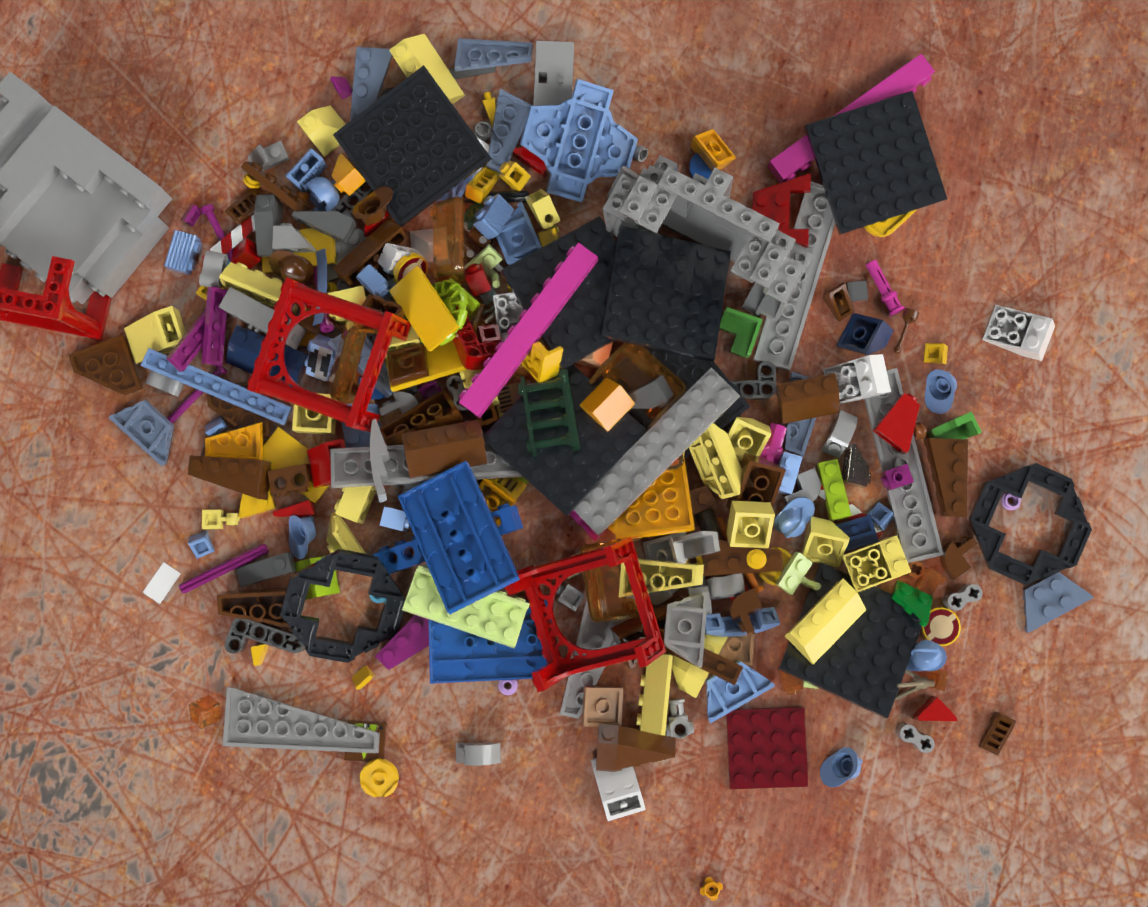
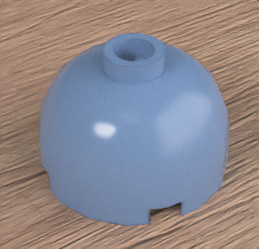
[303,177,340,211]

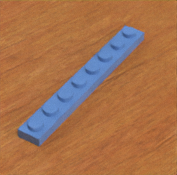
[140,348,293,426]

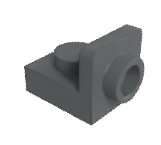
[554,581,586,611]

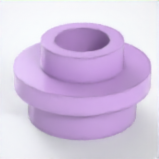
[1001,493,1021,510]
[498,680,518,695]

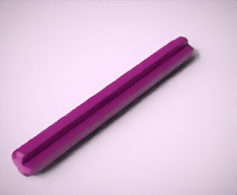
[179,544,269,593]

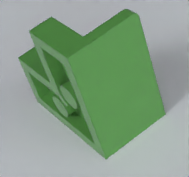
[719,307,763,359]
[927,412,982,439]

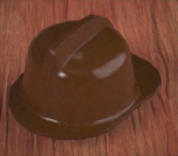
[352,187,393,226]
[269,250,314,283]

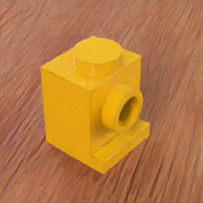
[498,161,531,191]

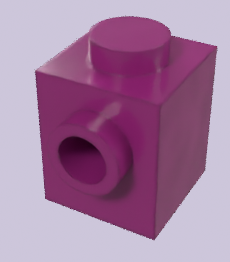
[880,464,914,491]

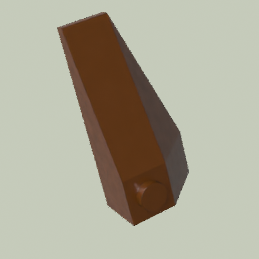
[596,724,676,772]

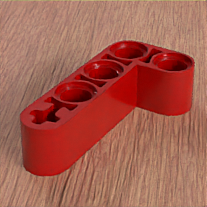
[452,307,498,370]

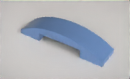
[705,607,780,637]

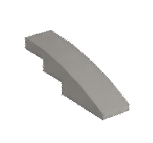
[370,419,390,503]

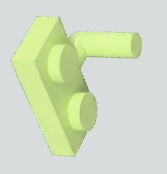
[462,244,503,288]
[775,551,821,595]

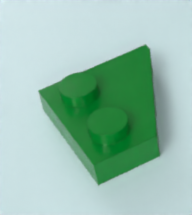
[892,580,933,627]

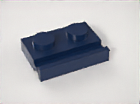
[836,514,879,552]

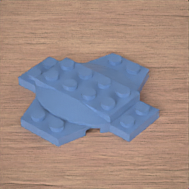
[520,79,638,202]

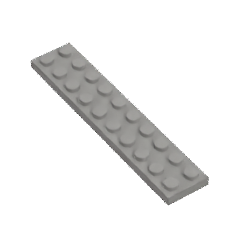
[753,182,835,371]
[574,368,740,536]
[864,368,943,563]
[331,442,523,488]

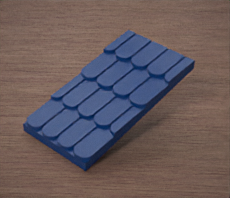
[398,461,520,614]
[429,600,554,684]

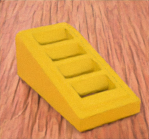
[465,166,500,203]
[487,477,527,500]

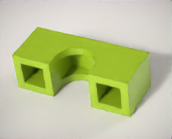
[816,459,851,521]

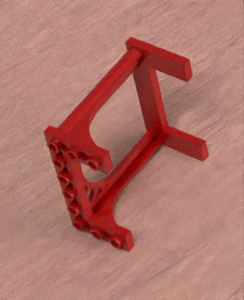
[0,256,112,341]
[247,277,412,432]
[504,537,666,692]

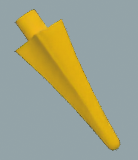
[482,92,496,128]

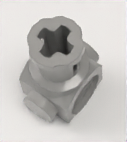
[666,698,694,739]

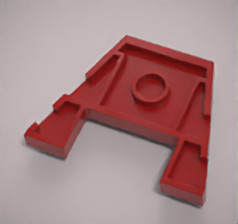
[752,174,811,248]

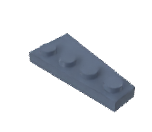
[455,38,533,72]
[350,47,393,120]
[486,89,533,173]
[327,324,397,398]
[784,371,816,456]

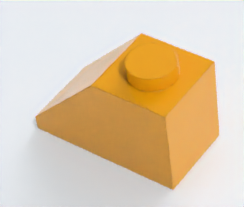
[332,153,366,196]

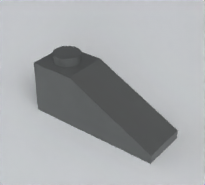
[254,194,283,257]
[292,211,357,245]
[627,375,674,409]
[236,553,296,587]

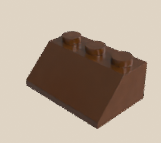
[776,373,839,424]
[726,453,786,511]

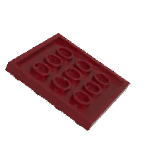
[726,707,808,789]

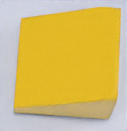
[924,343,948,365]
[251,644,269,666]
[352,665,375,690]

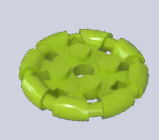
[416,280,469,347]

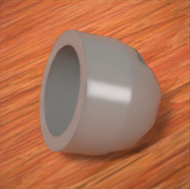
[633,145,649,162]

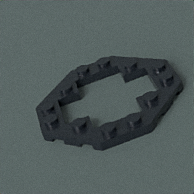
[969,463,1092,585]
[280,549,406,663]

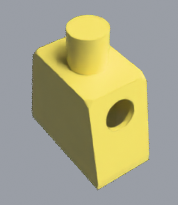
[525,189,560,232]

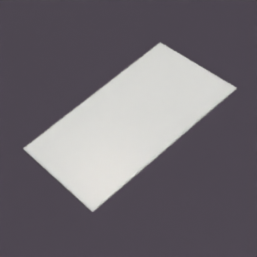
[143,562,181,604]

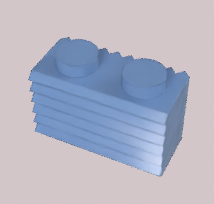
[285,148,327,192]
[473,193,514,240]
[164,230,202,275]
[356,265,391,299]

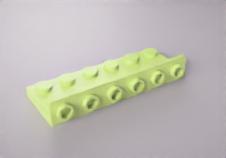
[402,565,530,648]

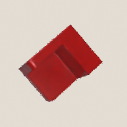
[231,238,261,270]

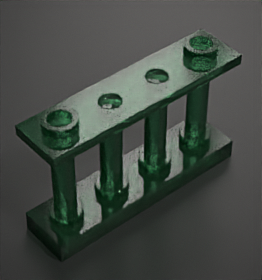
[518,369,580,457]

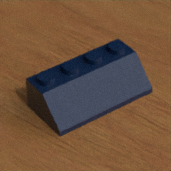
[226,325,308,387]

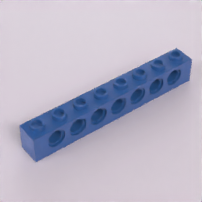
[372,503,523,574]

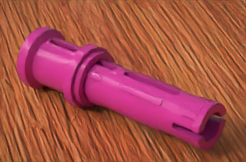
[865,260,905,316]

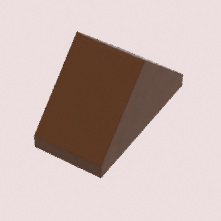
[822,282,855,321]

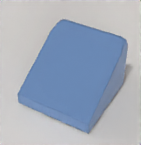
[205,416,228,436]
[867,502,893,531]
[188,530,215,559]

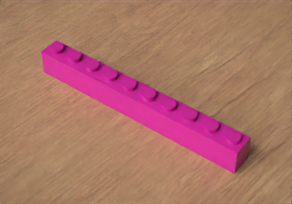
[767,53,935,183]
[459,243,598,418]

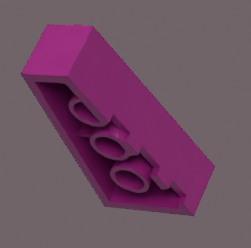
[375,615,429,670]

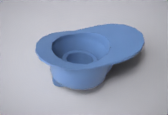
[925,369,957,414]
[774,497,815,538]
[289,515,316,559]
[906,640,947,671]
[820,747,863,787]

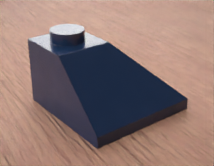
[836,313,894,355]

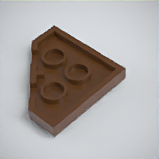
[68,335,143,395]
[206,382,271,438]

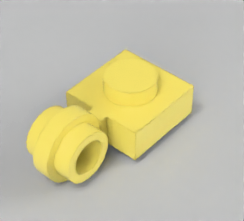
[202,510,240,530]

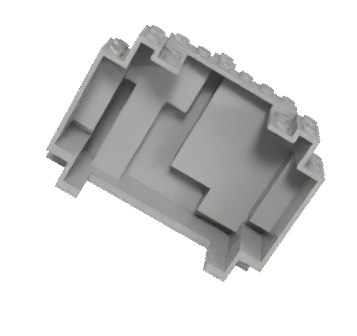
[0,72,172,304]
[603,155,814,322]

